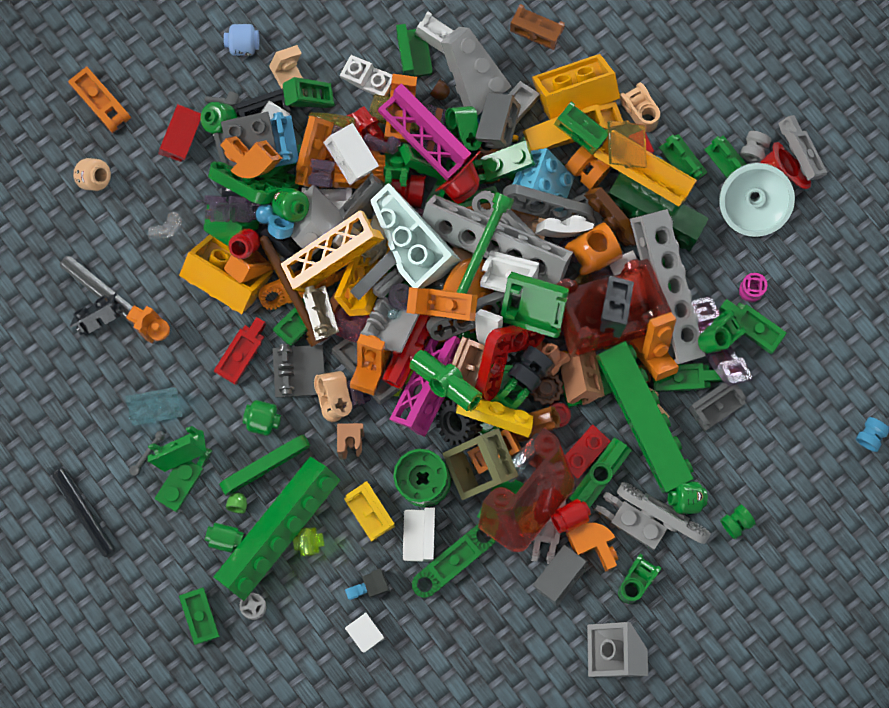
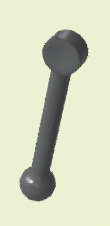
[129,431,165,476]

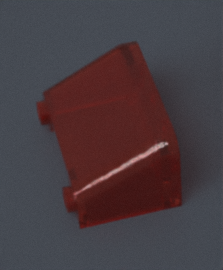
[556,259,672,357]
[478,428,575,552]

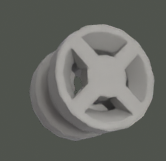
[239,593,267,620]

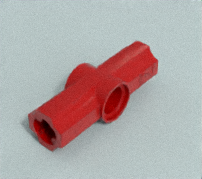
[382,314,431,389]

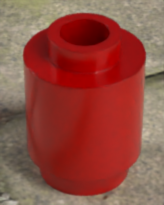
[229,229,260,259]
[551,499,591,533]

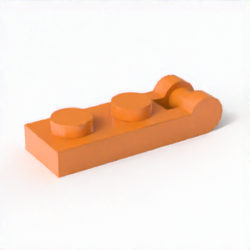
[68,66,131,134]

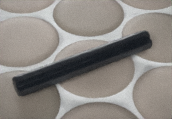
[52,468,115,557]

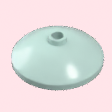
[719,163,795,237]

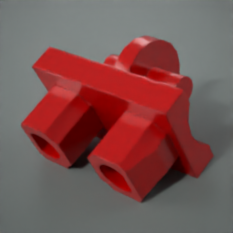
[343,106,389,151]

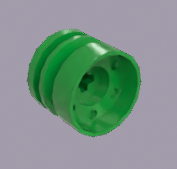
[393,449,452,508]

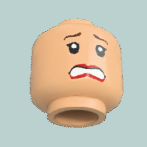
[73,158,111,191]

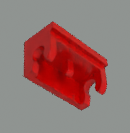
[158,104,201,162]

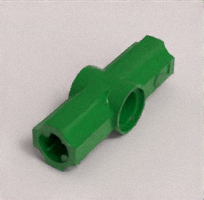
[410,350,482,412]
[569,437,632,508]

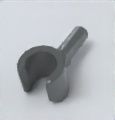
[205,92,241,109]

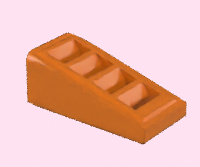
[224,251,274,283]

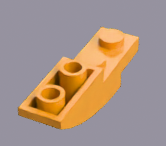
[523,101,624,151]

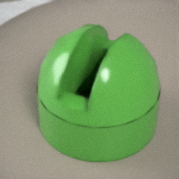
[225,493,247,514]

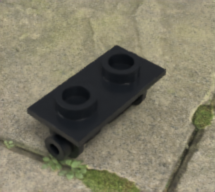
[70,293,123,335]

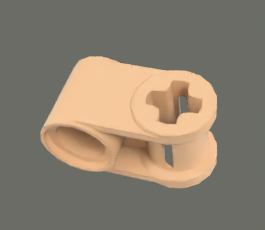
[619,82,660,132]
[314,371,352,422]

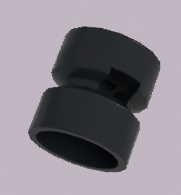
[507,345,555,394]

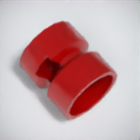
[391,175,426,208]

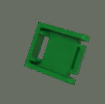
[501,272,569,338]

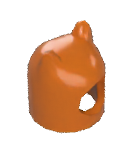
[565,222,623,275]

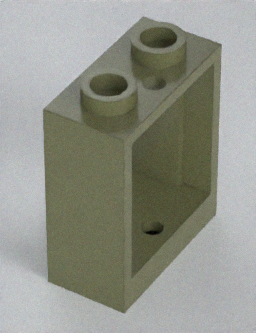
[442,428,519,500]

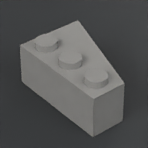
[441,27,511,116]

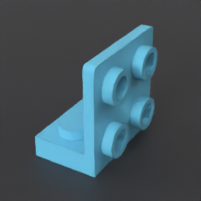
[513,148,574,212]

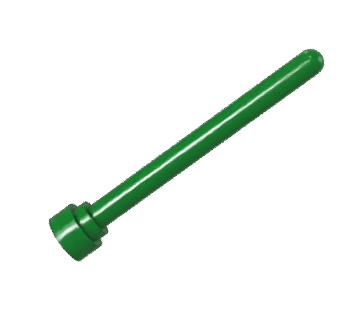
[457,192,514,294]

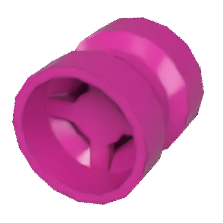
[739,273,768,303]

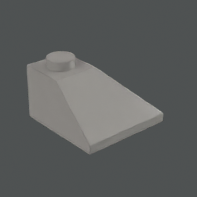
[291,184,345,256]
[587,622,648,677]

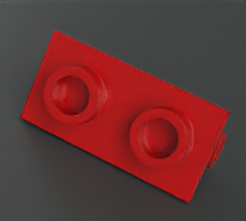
[559,424,611,479]

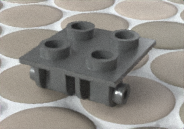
[221,111,277,167]
[273,344,324,398]

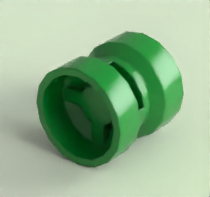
[720,504,756,540]

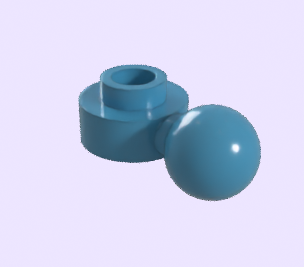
[256,204,294,239]

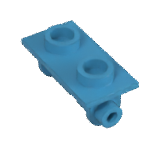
[270,112,298,167]

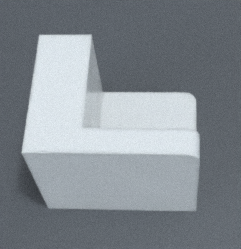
[345,613,384,653]

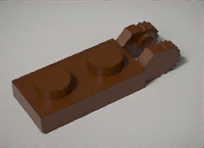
[584,188,636,246]

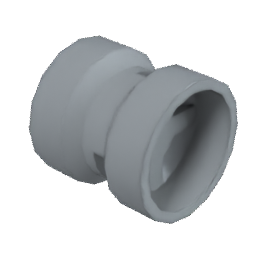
[740,131,771,163]

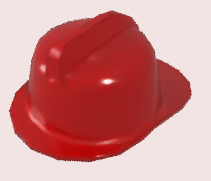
[760,142,812,189]
[435,151,481,204]

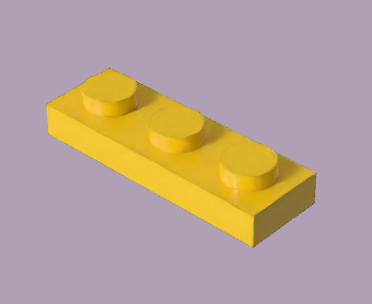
[456,399,533,438]

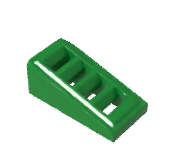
[283,77,334,108]

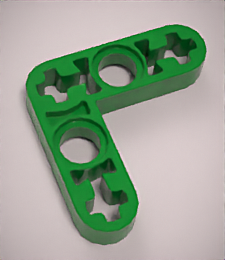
[208,162,299,205]

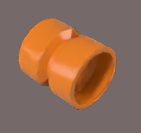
[565,147,612,189]

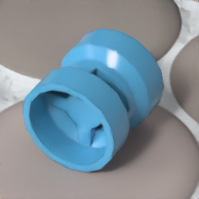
[856,417,889,452]

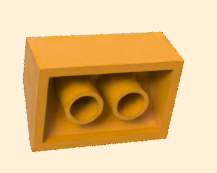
[532,54,620,120]
[179,234,274,314]

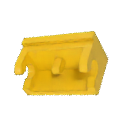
[344,481,395,542]

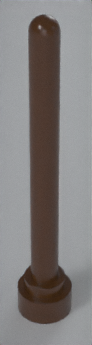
[259,236,329,347]

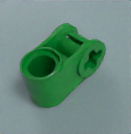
[445,106,482,151]
[698,309,746,354]
[618,554,662,604]

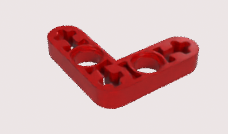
[475,325,545,401]

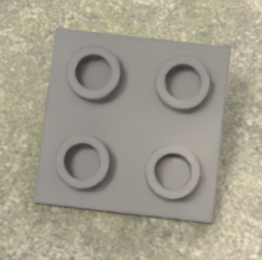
[360,297,420,352]

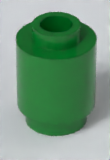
[205,522,244,553]

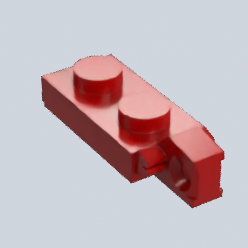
[214,317,267,385]

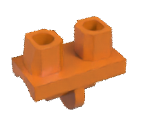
[126,305,170,343]

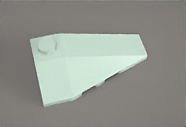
[370,183,461,288]

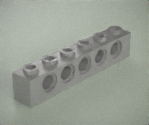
[422,195,573,285]
[630,209,705,364]

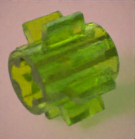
[293,528,325,556]

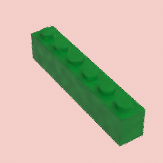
[595,341,694,493]
[213,457,341,601]

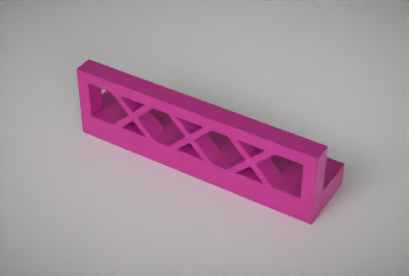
[378,83,471,181]
[390,336,461,437]

